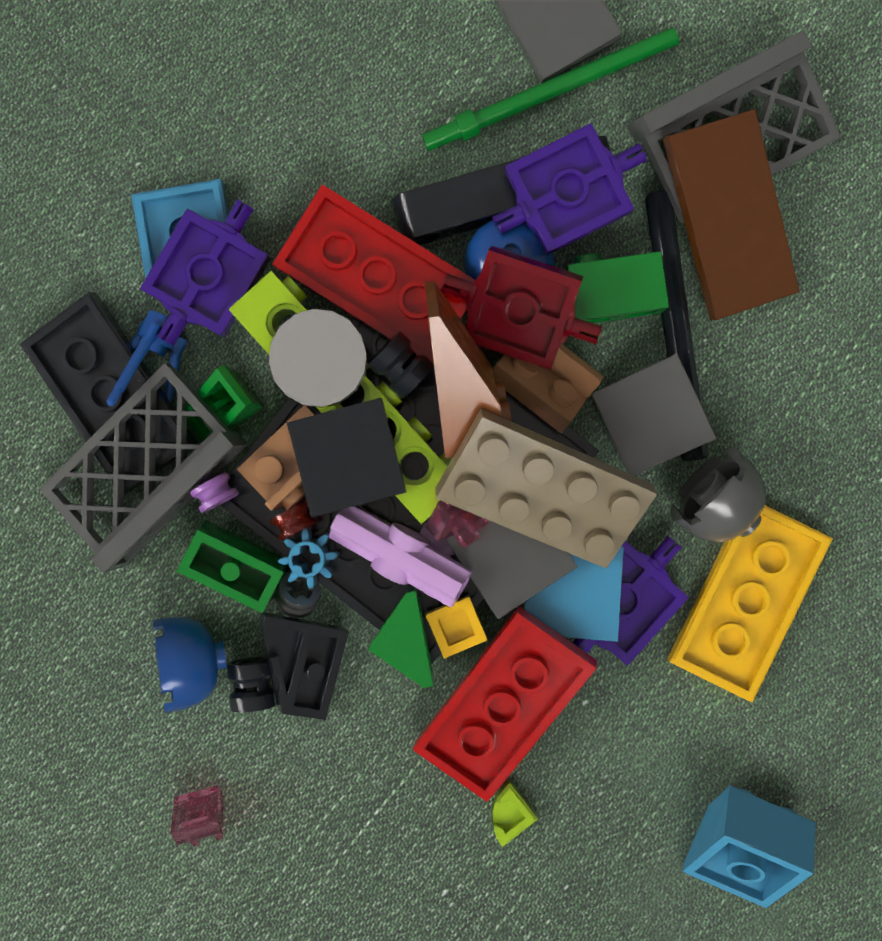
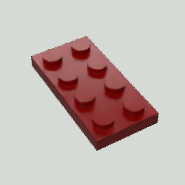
[272,184,475,364]
[412,606,597,802]

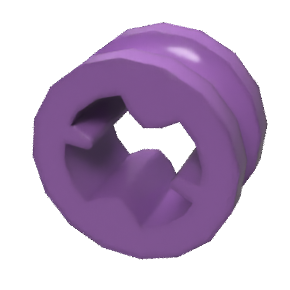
[190,473,239,514]

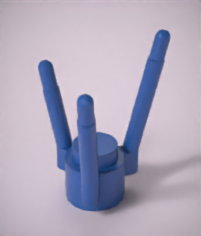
[107,310,188,406]

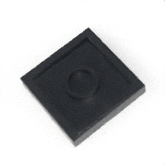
[286,398,407,517]

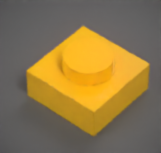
[425,594,487,659]

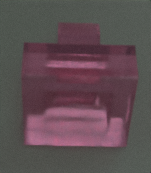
[425,500,488,548]
[170,785,224,847]

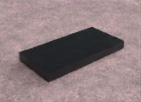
[19,292,198,494]

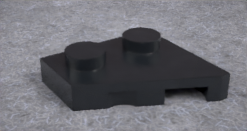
[259,612,349,720]

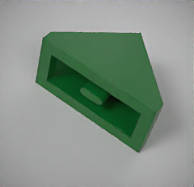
[187,365,264,442]
[368,587,434,688]

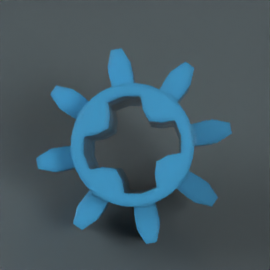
[278,528,340,588]

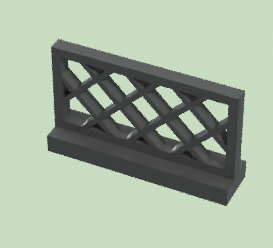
[627,30,841,223]
[39,363,249,573]

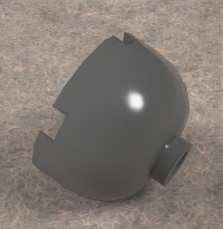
[670,449,766,543]

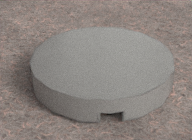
[269,309,367,407]

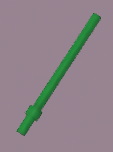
[421,27,679,152]

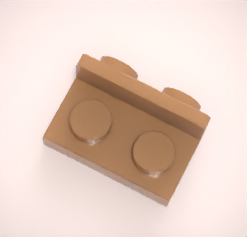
[493,344,603,433]
[237,405,315,511]

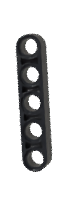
[391,136,611,245]

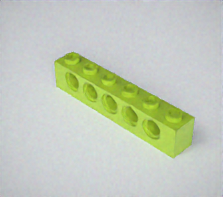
[229,271,452,524]

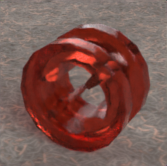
[269,501,318,541]

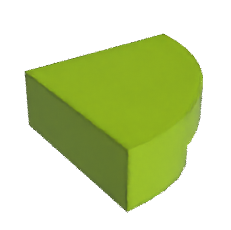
[492,779,538,847]

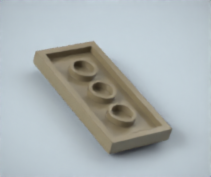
[435,408,657,568]

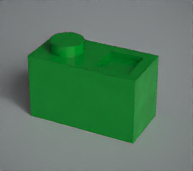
[565,251,669,324]
[176,520,287,613]

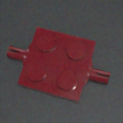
[441,246,603,370]

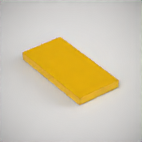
[667,505,833,703]

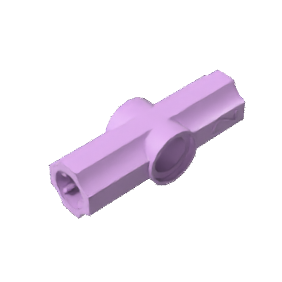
[329,505,473,608]

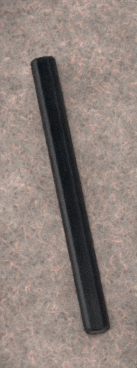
[645,190,708,461]

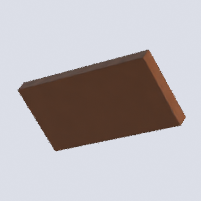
[663,109,800,320]

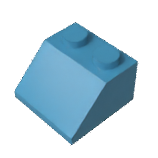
[682,786,816,908]

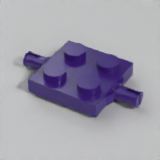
[492,123,647,255]
[140,199,271,347]
[572,536,689,666]

